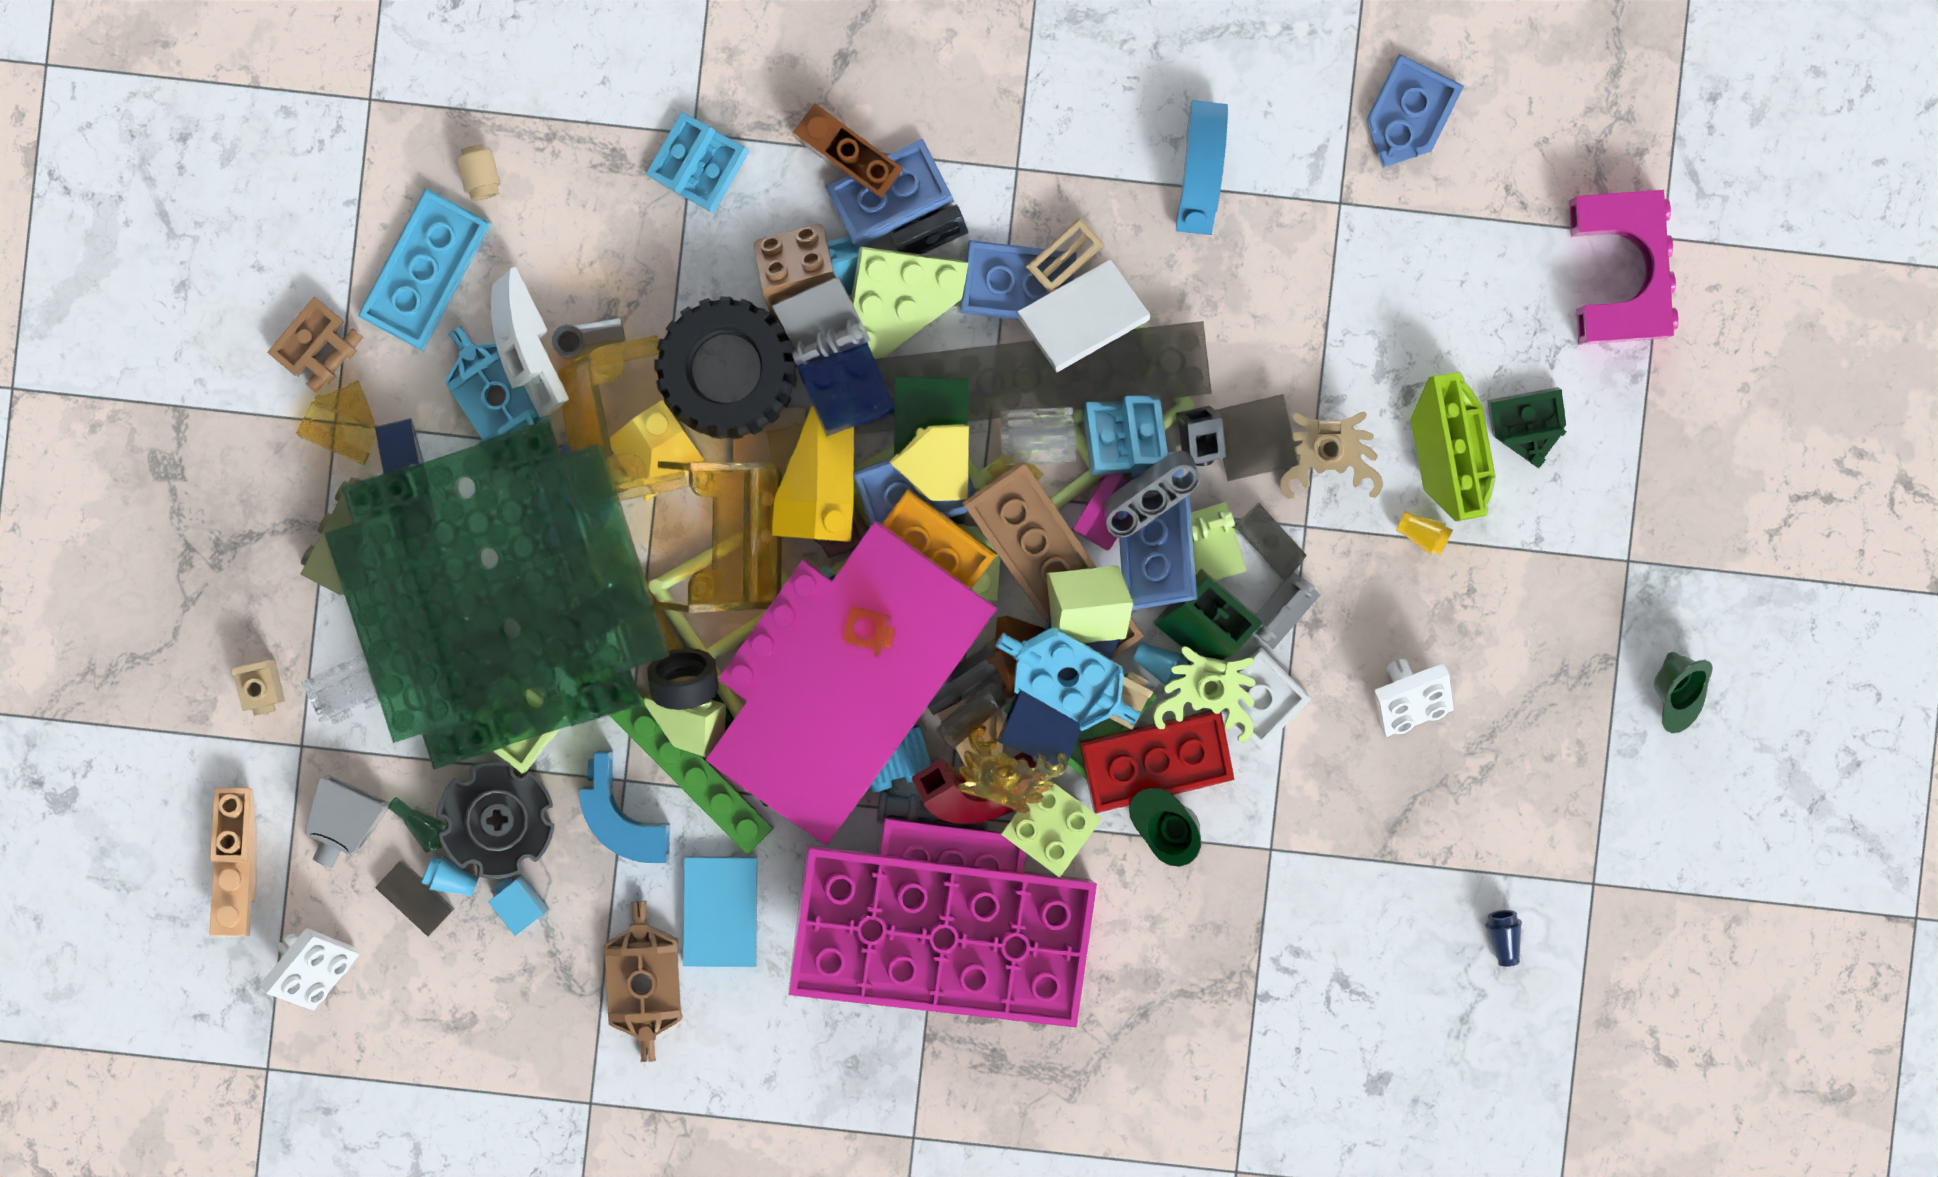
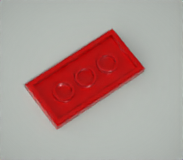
[1079,710,1235,814]

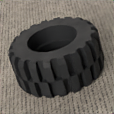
[654,296,797,440]

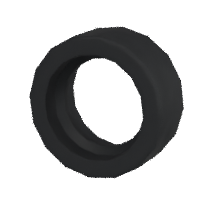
[647,648,719,710]

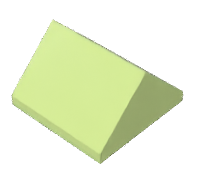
[1046,566,1133,644]

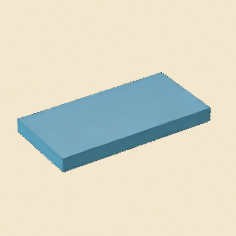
[358,188,491,351]

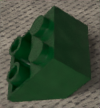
[1154,568,1262,660]

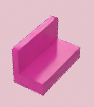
[1072,473,1144,551]

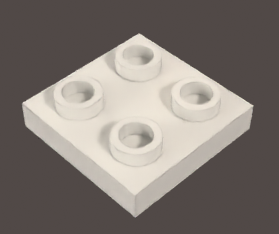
[1374,659,1453,737]
[260,928,360,1010]

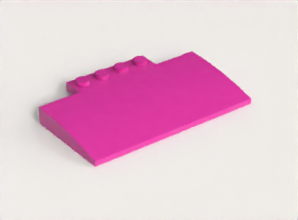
[706,522,998,845]
[788,818,1097,1028]

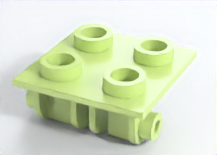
[1191,502,1247,580]
[1001,775,1102,878]

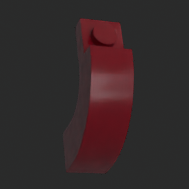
[911,752,1046,824]

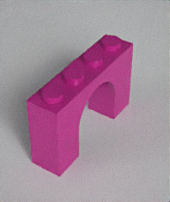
[1568,190,1679,345]

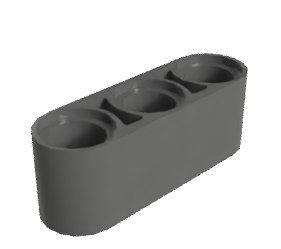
[1103,451,1199,538]

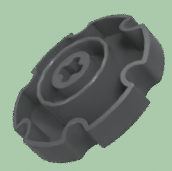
[436,762,555,879]

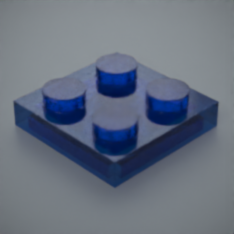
[799,343,895,437]

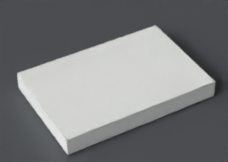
[1018,259,1150,373]

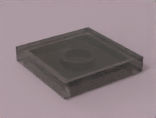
[1216,394,1300,481]

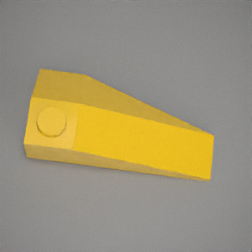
[771,391,854,541]

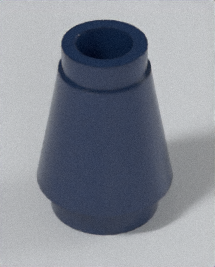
[1485,910,1522,967]

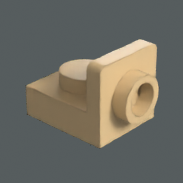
[1109,671,1153,730]

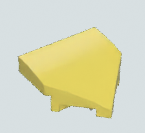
[889,424,969,501]

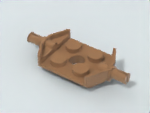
[604,901,683,1062]

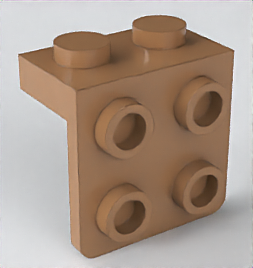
[753,224,836,320]

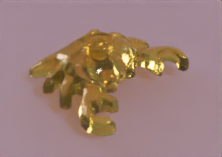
[958,725,1068,815]

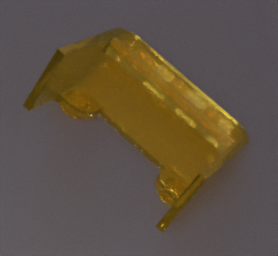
[557,335,690,505]
[657,460,782,613]

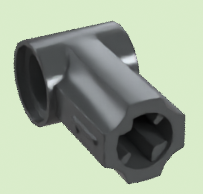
[552,318,627,361]

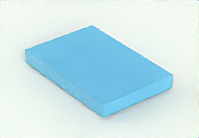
[683,856,758,967]

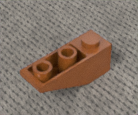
[793,103,903,199]

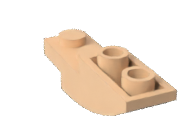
[209,788,256,937]

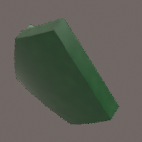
[1487,387,1567,469]

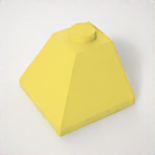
[607,399,707,502]

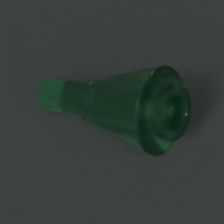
[387,797,446,853]

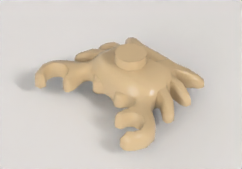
[1280,411,1383,499]

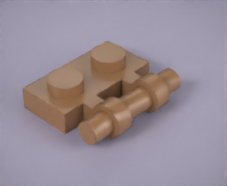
[267,297,364,393]

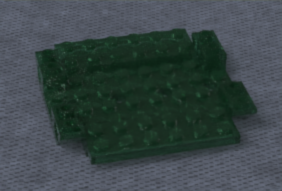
[324,420,670,769]

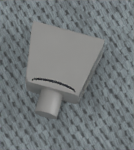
[305,775,391,868]

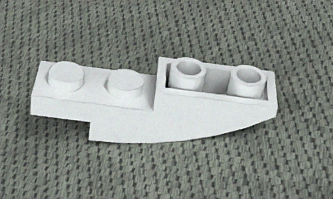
[491,267,569,417]

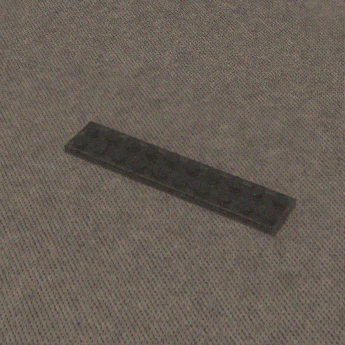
[841,321,1212,436]

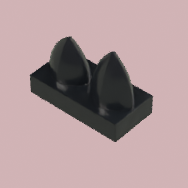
[891,203,969,254]

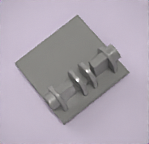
[772,276,871,369]

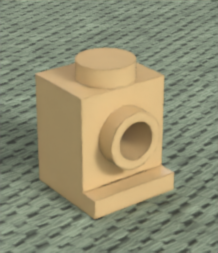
[230,659,285,716]

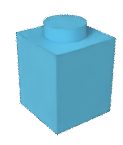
[488,875,549,936]

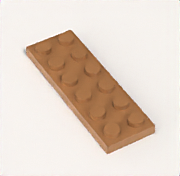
[962,461,1144,659]

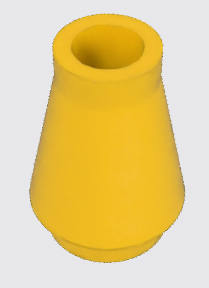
[1396,511,1453,556]

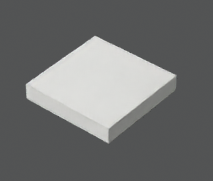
[1222,647,1312,750]

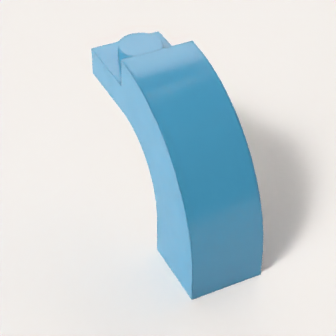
[1176,100,1228,235]
[579,751,670,863]

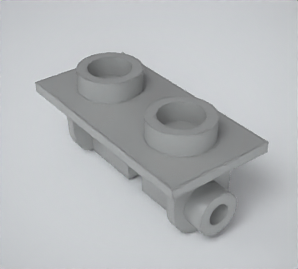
[1254,571,1321,649]

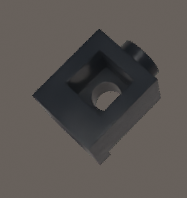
[1176,406,1226,466]

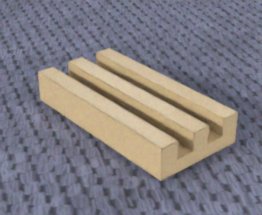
[1026,218,1104,294]

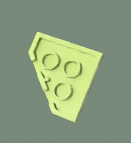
[843,246,968,360]

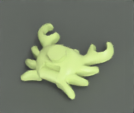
[1153,646,1256,743]

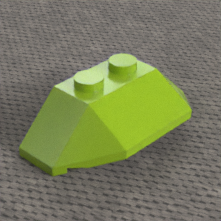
[1410,372,1496,522]

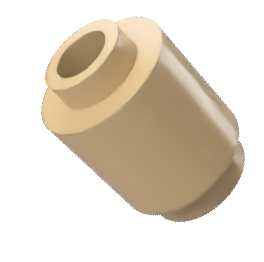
[456,144,501,201]

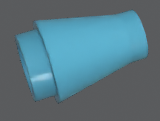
[1133,642,1189,685]
[422,856,479,897]

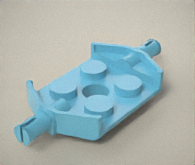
[445,326,550,468]
[996,627,1141,731]

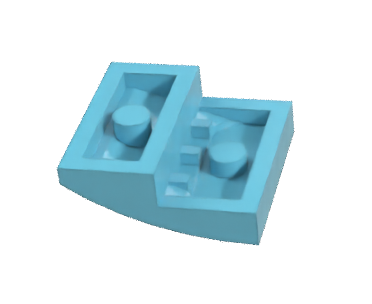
[646,112,750,214]
[1082,396,1168,475]

